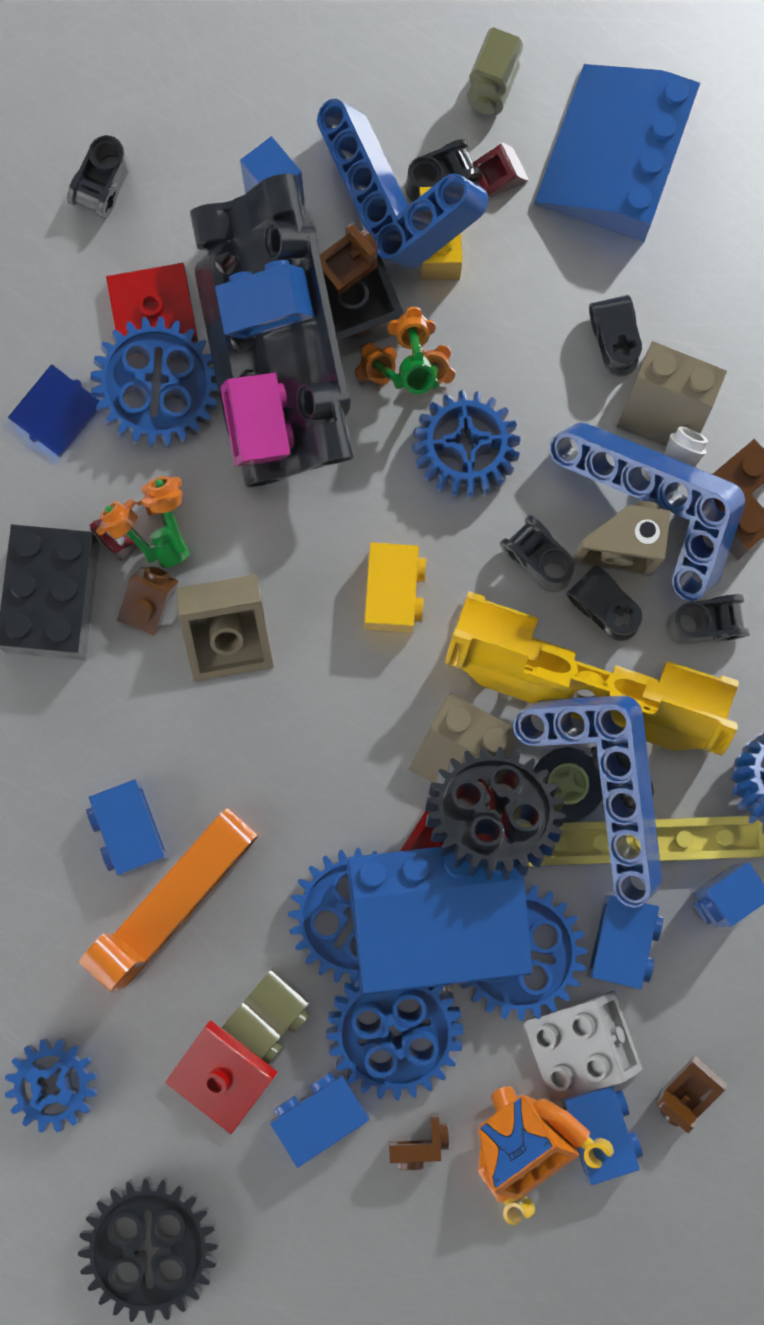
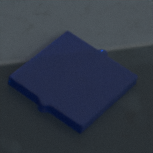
[8,364,100,458]

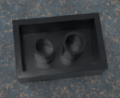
[325,254,404,355]
[0,524,100,661]

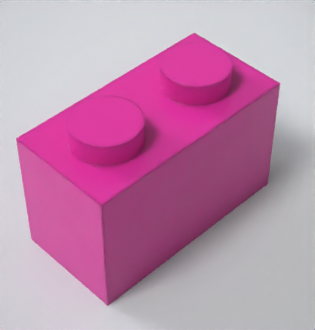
[221,373,294,467]

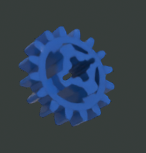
[5,1038,99,1133]

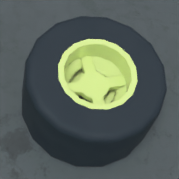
[533,747,603,823]

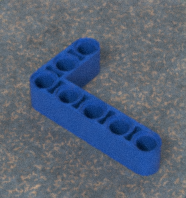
[317,98,488,269]
[549,422,745,601]
[513,695,662,908]

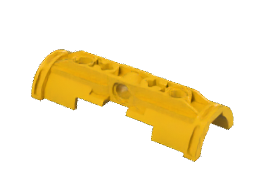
[444,591,738,756]

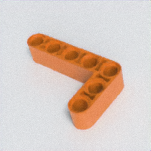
[78,808,259,992]

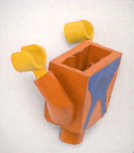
[478,1086,614,1225]

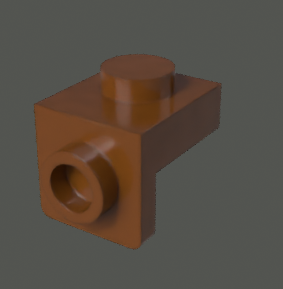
[320,222,379,296]
[117,566,179,636]
[657,1055,727,1133]
[389,1113,449,1170]

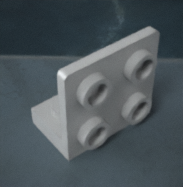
[524,990,643,1102]

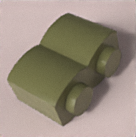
[467,27,523,115]
[221,969,310,1064]

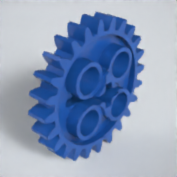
[90,317,219,448]
[288,848,377,985]
[460,885,588,1021]
[326,972,464,1100]

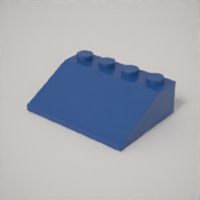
[534,64,700,242]
[346,839,532,995]

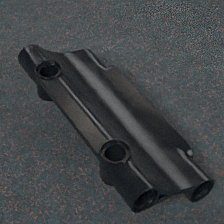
[190,174,354,487]

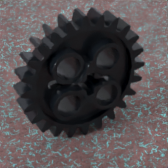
[425,747,565,880]
[78,1176,219,1323]

